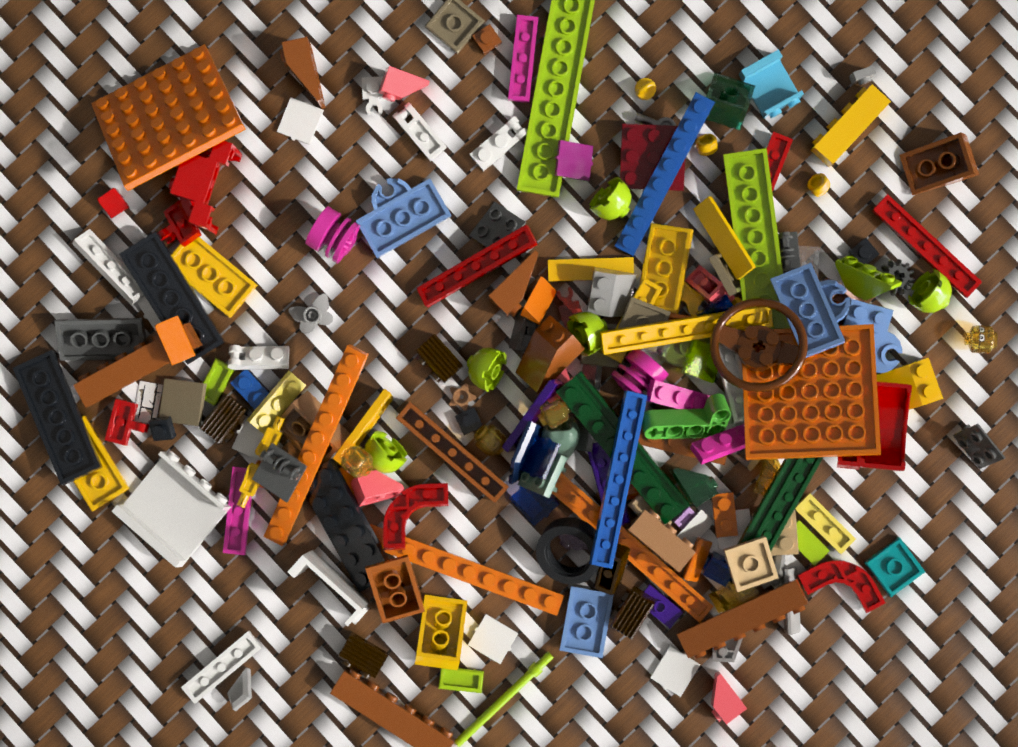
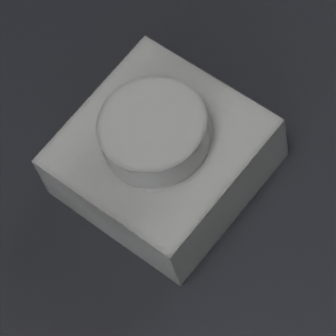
[849,65,876,85]

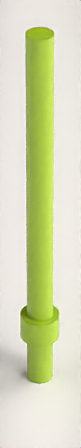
[454,652,554,747]

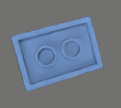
[559,586,614,658]

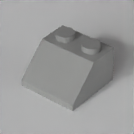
[587,267,637,317]

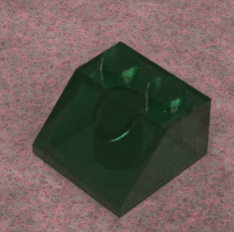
[706,73,755,130]
[669,467,718,507]

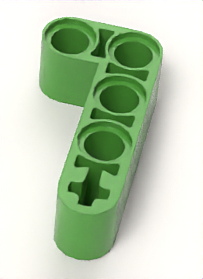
[642,393,731,439]

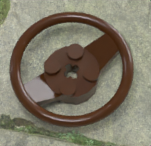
[710,298,808,392]

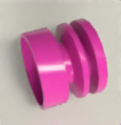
[305,206,360,264]
[611,349,669,402]

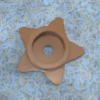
[449,383,476,411]

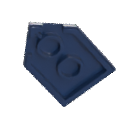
[508,421,543,485]

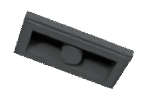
[509,307,543,352]

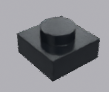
[848,238,879,264]
[455,407,483,436]
[148,416,176,441]

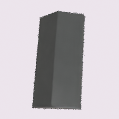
[54,318,146,361]

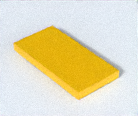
[639,223,694,314]
[171,237,258,318]
[73,416,130,512]

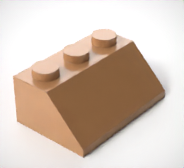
[280,390,350,465]
[625,509,696,572]

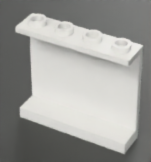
[112,451,231,568]
[288,550,370,626]

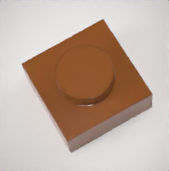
[472,24,502,55]

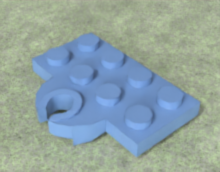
[356,178,452,259]
[770,263,850,358]
[842,298,902,373]

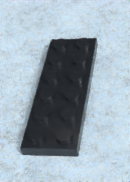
[119,231,225,365]
[13,350,103,486]
[306,459,389,592]

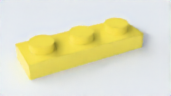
[247,370,306,434]
[795,493,856,554]

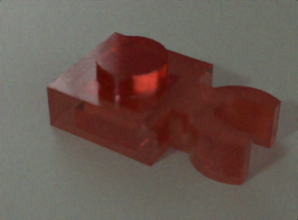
[557,287,582,327]

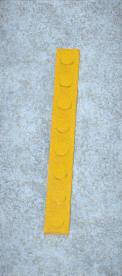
[600,307,773,355]

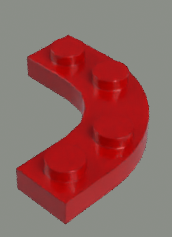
[383,483,449,550]
[797,560,886,613]

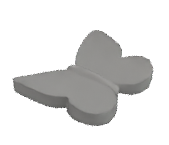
[289,293,333,334]

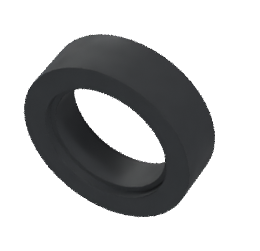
[536,517,599,585]

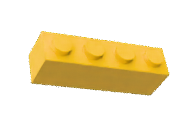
[810,84,891,167]

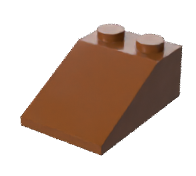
[279,37,326,109]
[899,132,979,195]
[489,250,538,317]
[515,315,585,394]
[365,555,425,624]

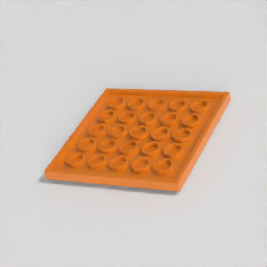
[91,44,246,191]
[742,324,881,460]

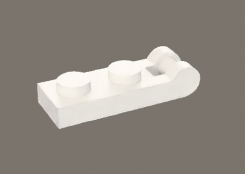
[392,102,447,162]
[470,116,527,172]
[228,345,290,370]

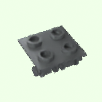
[469,202,526,247]
[778,232,801,274]
[953,423,1006,469]
[252,443,307,502]

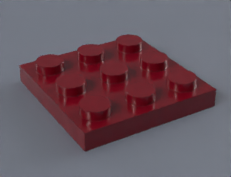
[620,124,685,191]

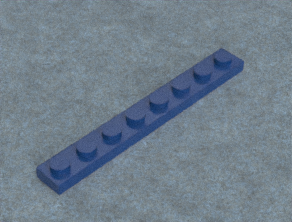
[615,92,715,256]
[589,391,648,569]

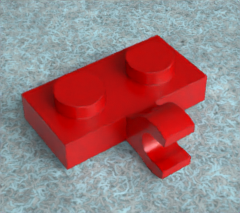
[158,200,202,247]
[105,399,149,446]

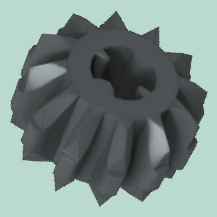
[881,259,915,296]

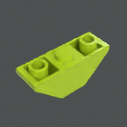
[835,256,902,301]

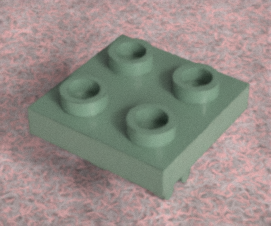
[517,445,567,498]

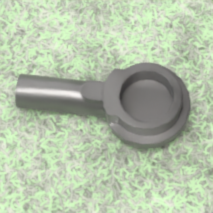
[634,113,676,126]

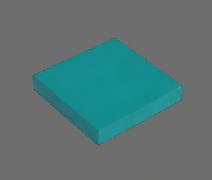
[864,537,925,597]

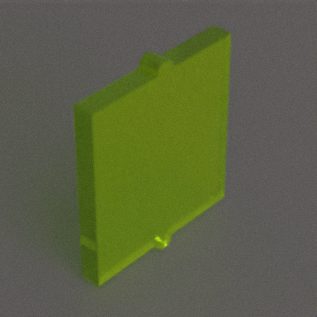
[682,340,717,383]

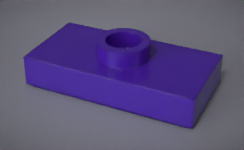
[644,584,683,629]

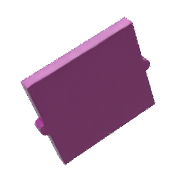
[555,140,593,181]

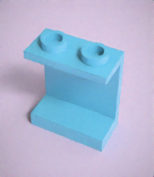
[739,49,804,119]

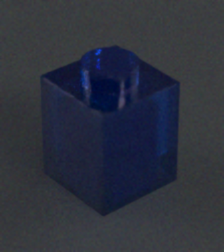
[702,550,733,587]

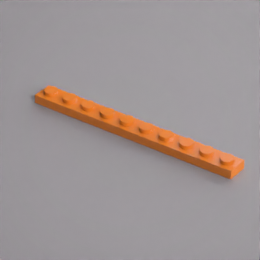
[263,344,369,546]
[552,473,714,623]
[369,523,564,616]

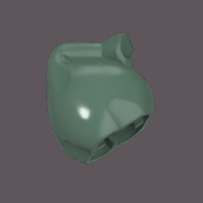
[540,417,580,460]

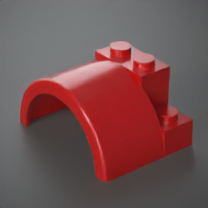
[169,141,242,235]
[837,382,912,471]

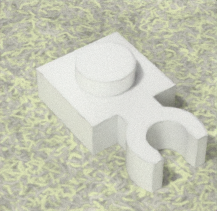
[362,76,383,115]

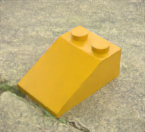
[877,358,943,410]
[415,595,467,670]

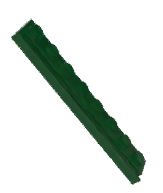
[556,371,690,524]
[737,457,823,551]

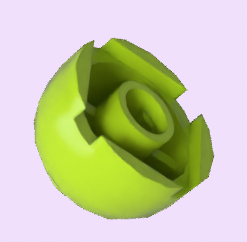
[589,177,632,220]
[908,269,952,313]
[567,312,608,356]
[467,348,507,392]
[364,431,408,473]

